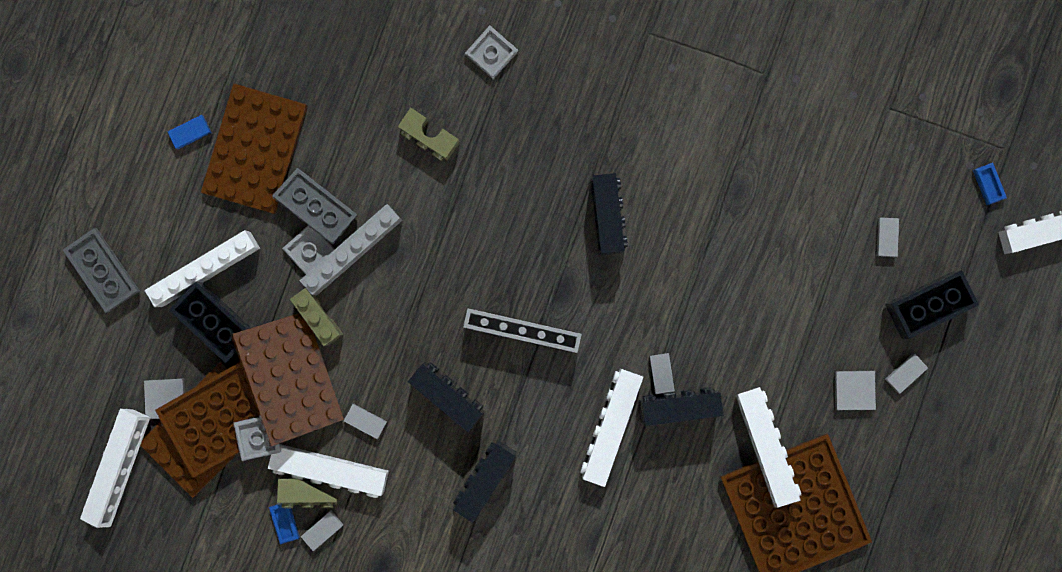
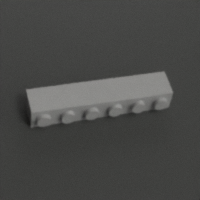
[299,204,402,296]
[463,309,582,353]

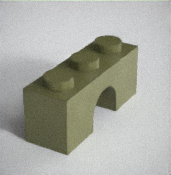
[398,107,460,161]
[290,288,344,346]

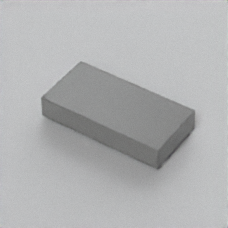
[876,218,899,257]
[649,353,675,394]
[885,354,928,394]
[344,404,387,439]
[301,510,343,551]

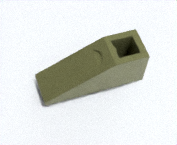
[277,479,337,508]

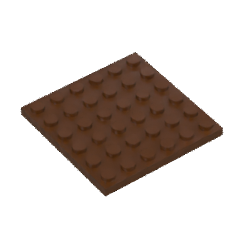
[720,433,872,572]

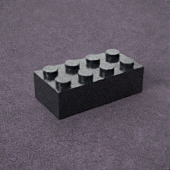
[591,173,628,256]
[885,270,979,339]
[169,282,251,363]
[408,362,485,432]
[638,387,724,426]
[453,439,517,523]

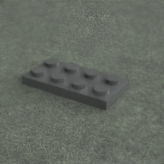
[272,168,357,245]
[63,228,140,313]

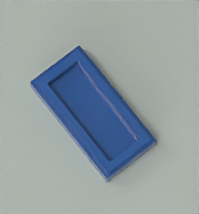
[167,115,212,149]
[973,163,1007,205]
[269,504,300,544]

